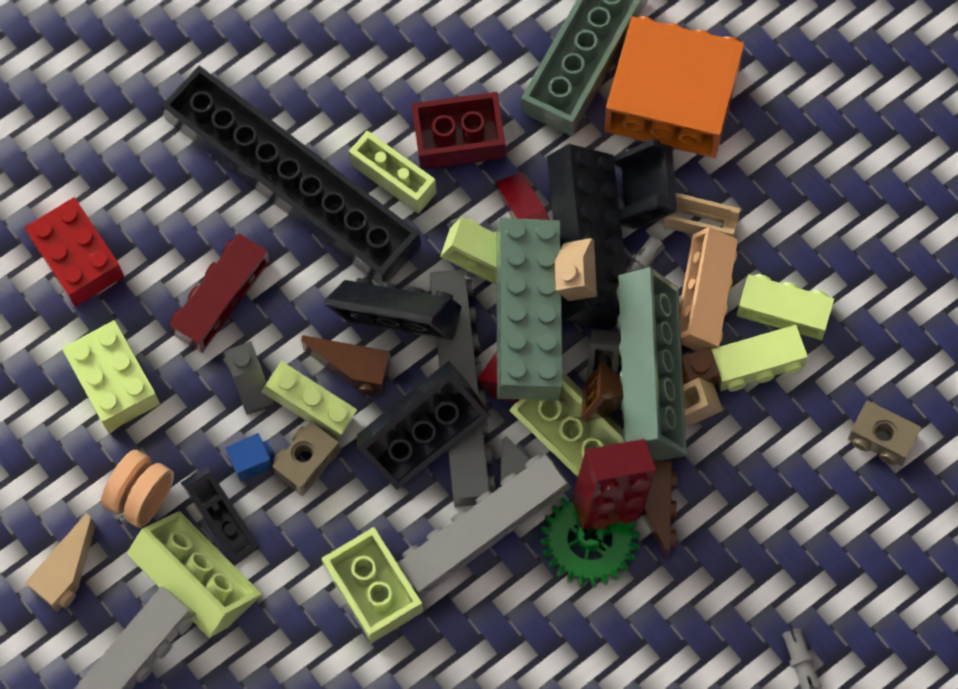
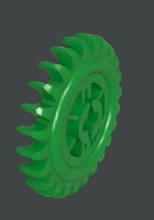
[540,492,640,588]

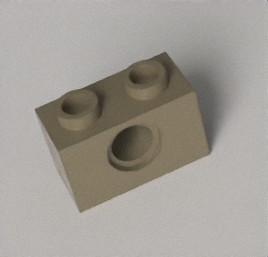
[847,400,921,466]
[272,421,341,496]

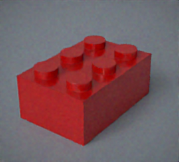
[24,197,125,307]

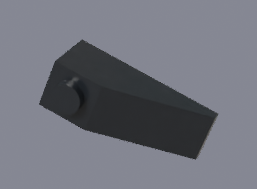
[180,466,259,563]

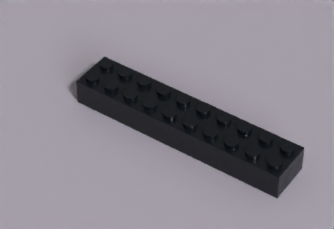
[161,65,421,286]

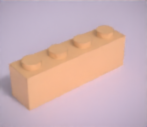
[679,227,738,351]

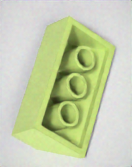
[509,371,624,477]
[126,511,262,638]

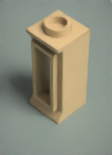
[664,193,740,238]

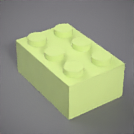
[62,320,160,433]
[321,527,424,644]

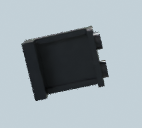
[614,139,677,230]

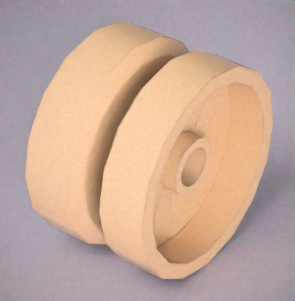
[101,450,174,528]

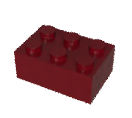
[411,92,506,170]
[572,439,656,530]

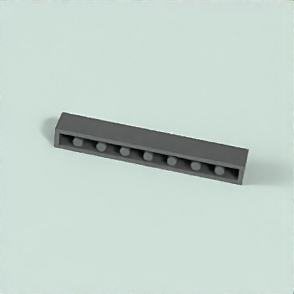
[430,269,495,507]

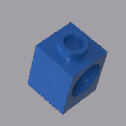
[225,433,275,482]

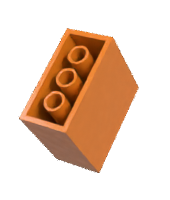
[604,16,744,159]

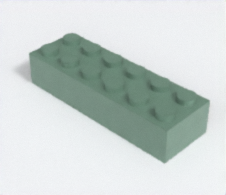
[521,0,648,136]
[496,218,562,401]
[616,267,687,461]

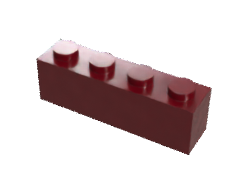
[170,233,270,353]

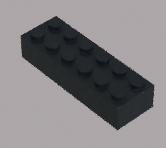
[547,144,626,329]

